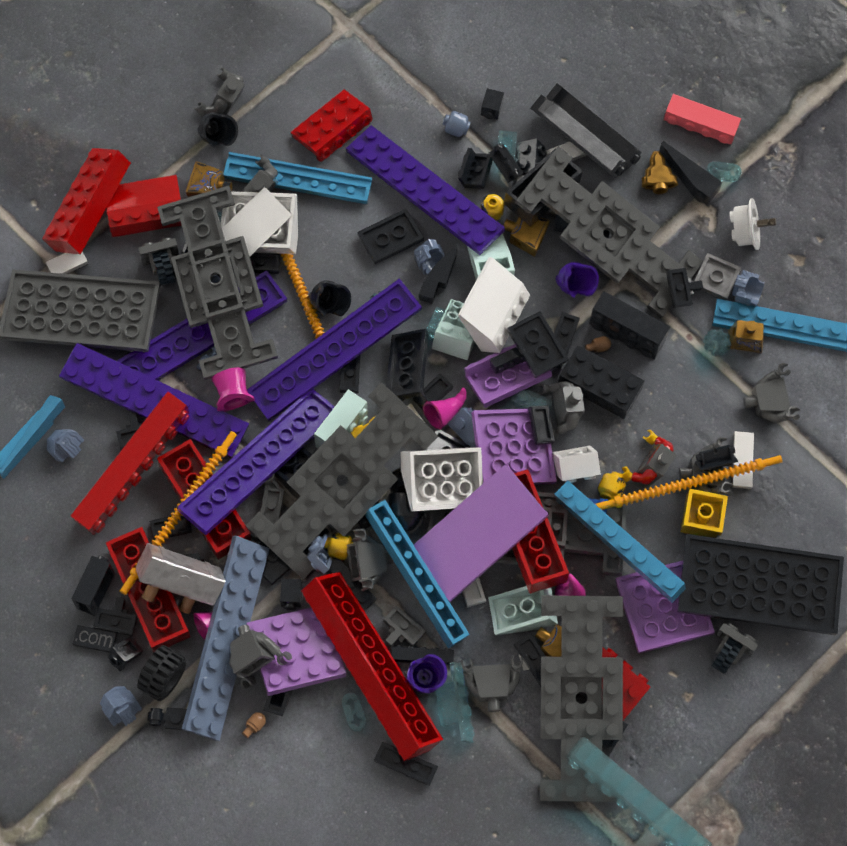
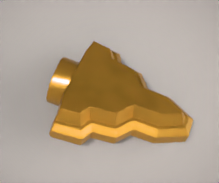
[642,151,678,194]

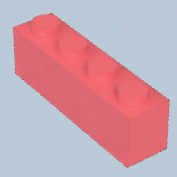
[664,94,741,145]

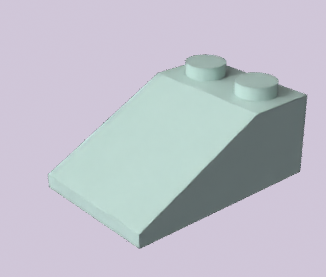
[488,586,558,636]

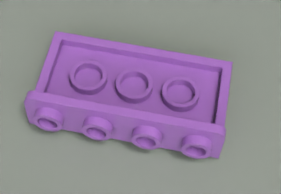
[464,344,552,408]

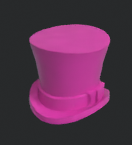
[211,367,255,412]

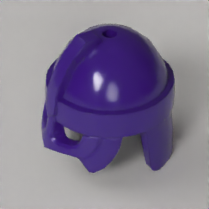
[555,262,599,298]
[407,654,447,694]

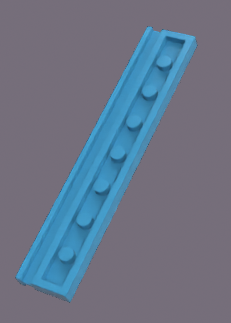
[223,152,372,204]
[712,299,847,352]

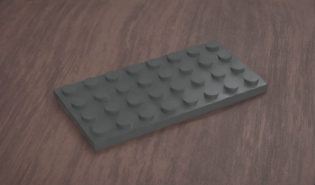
[0,269,161,352]

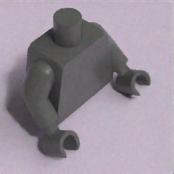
[194,67,245,116]
[232,154,279,192]
[743,363,800,423]
[537,381,584,440]
[679,437,734,496]
[347,529,393,591]
[229,625,292,688]
[460,655,523,712]

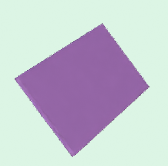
[414,464,549,602]

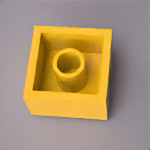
[680,489,728,538]

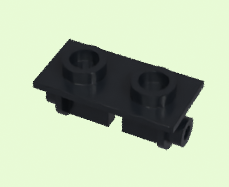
[488,143,523,183]
[695,445,738,471]

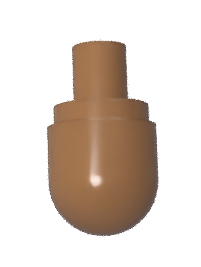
[585,336,611,353]
[242,712,266,738]

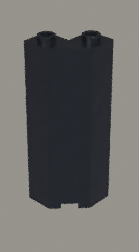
[530,83,642,178]

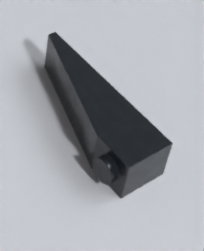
[659,141,722,205]

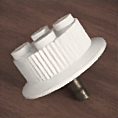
[730,198,776,250]

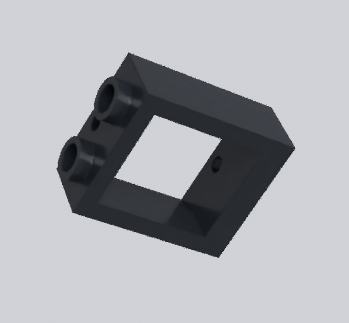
[71,556,115,616]

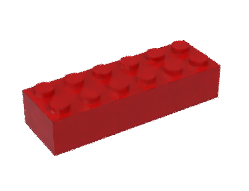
[42,148,131,255]
[157,439,252,560]
[512,469,569,594]
[106,527,191,653]

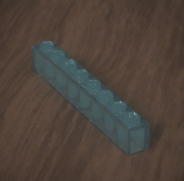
[566,737,712,846]

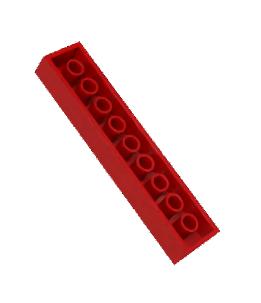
[301,572,444,761]

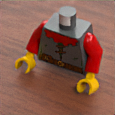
[620,430,676,485]

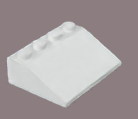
[221,192,298,254]
[458,257,530,353]
[400,447,483,511]

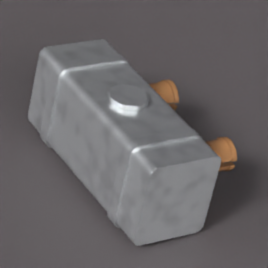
[136,543,225,614]

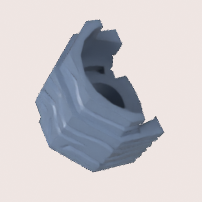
[414,239,445,275]
[732,270,765,307]
[47,429,84,462]
[100,686,142,727]

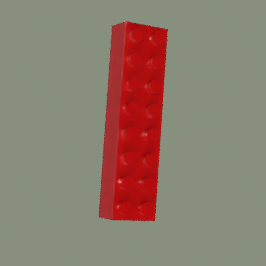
[71,392,190,535]

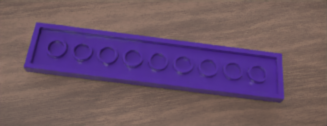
[346,125,505,255]
[117,270,288,380]
[247,278,422,421]
[59,343,249,459]
[177,389,335,535]

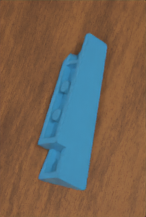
[0,395,65,478]

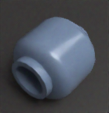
[442,111,470,137]

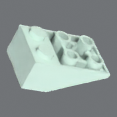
[467,234,515,280]
[432,299,475,360]

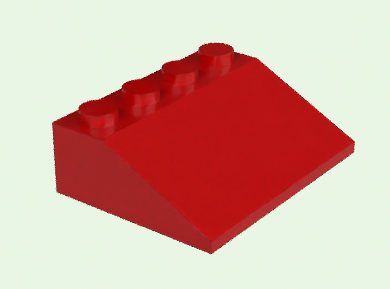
[106,175,181,237]

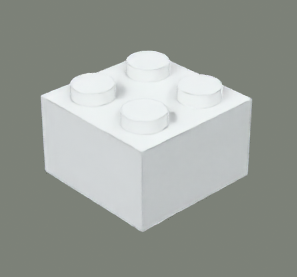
[552,446,601,483]

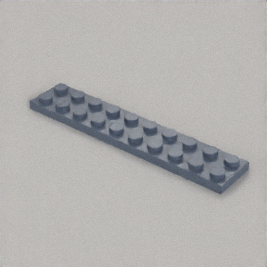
[182,536,269,741]

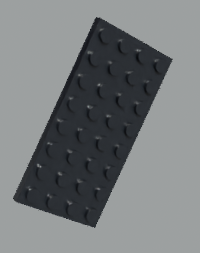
[677,534,844,635]

